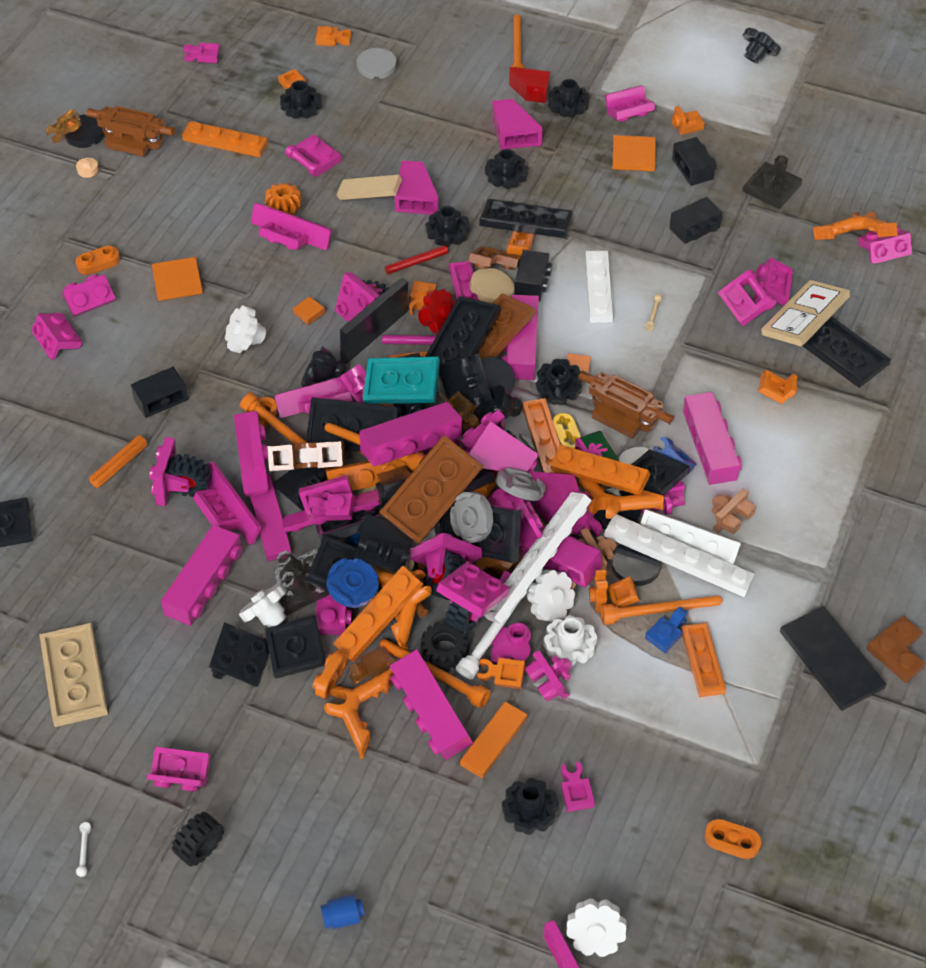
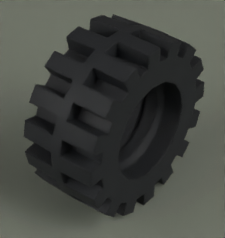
[421,621,468,672]
[171,812,224,867]

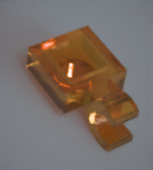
[45,108,81,143]
[446,391,480,429]
[349,646,395,684]

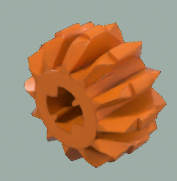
[265,182,302,215]

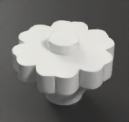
[225,305,266,353]
[527,569,575,622]
[239,582,287,627]
[544,615,597,666]
[567,898,627,957]

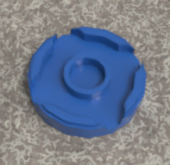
[326,558,379,608]

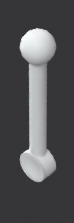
[76,822,91,877]

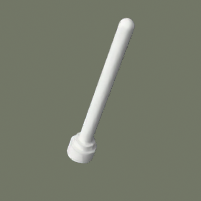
[456,587,529,679]

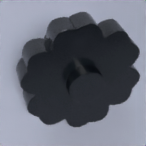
[742,27,782,64]
[548,79,589,117]
[280,80,322,119]
[485,149,528,189]
[425,206,470,247]
[536,359,582,405]
[502,778,559,835]

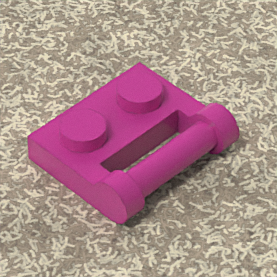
[285,134,342,177]
[718,270,776,326]

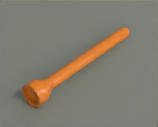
[510,14,525,68]
[240,392,333,468]
[325,423,426,471]
[600,595,723,625]
[379,639,491,709]

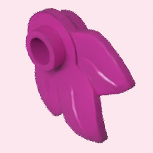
[482,623,531,664]

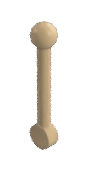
[645,294,663,331]

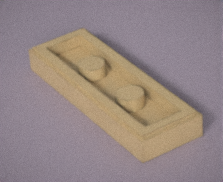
[337,175,402,200]

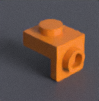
[758,370,798,404]

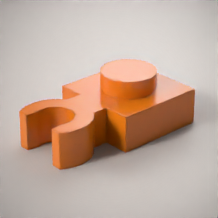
[315,26,352,46]
[409,281,437,315]
[589,570,608,612]
[477,658,526,689]

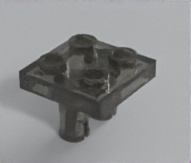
[742,155,802,209]
[274,548,330,615]

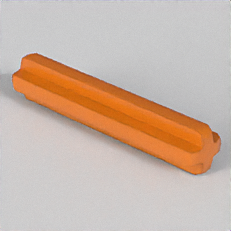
[89,435,147,488]

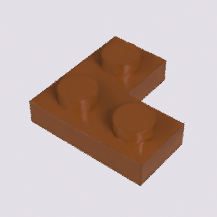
[468,246,521,270]
[866,615,926,683]

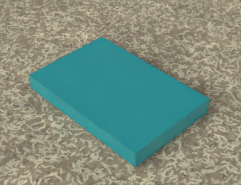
[363,357,440,404]

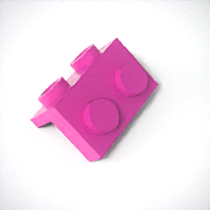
[605,85,655,121]
[858,226,912,264]
[62,274,116,317]
[32,313,82,359]
[147,747,211,792]

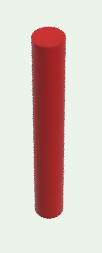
[384,245,448,275]

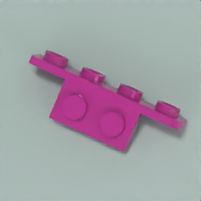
[251,203,332,250]
[274,377,353,418]
[234,411,269,496]
[193,462,261,545]
[283,475,381,532]
[487,488,543,539]

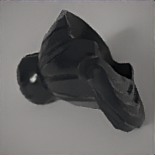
[301,346,346,387]
[473,385,523,426]

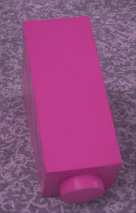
[492,99,542,150]
[395,160,439,215]
[465,421,539,472]
[528,471,588,535]

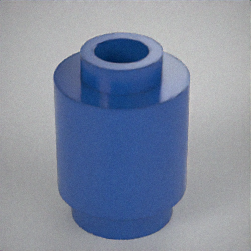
[320,894,365,930]

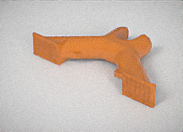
[813,211,898,240]
[578,478,664,519]
[373,567,432,649]
[324,668,394,759]

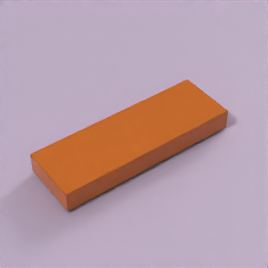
[681,622,726,698]
[460,702,528,779]

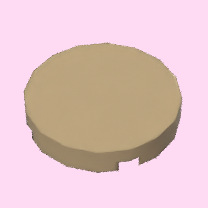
[469,268,514,303]

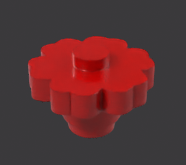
[418,289,456,335]

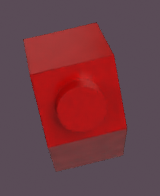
[509,67,550,103]

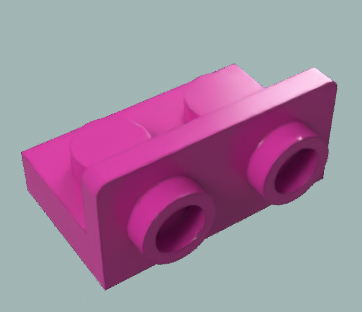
[753,257,793,306]
[316,586,352,635]

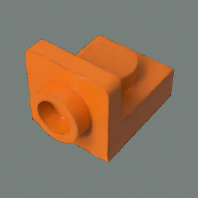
[672,106,705,135]

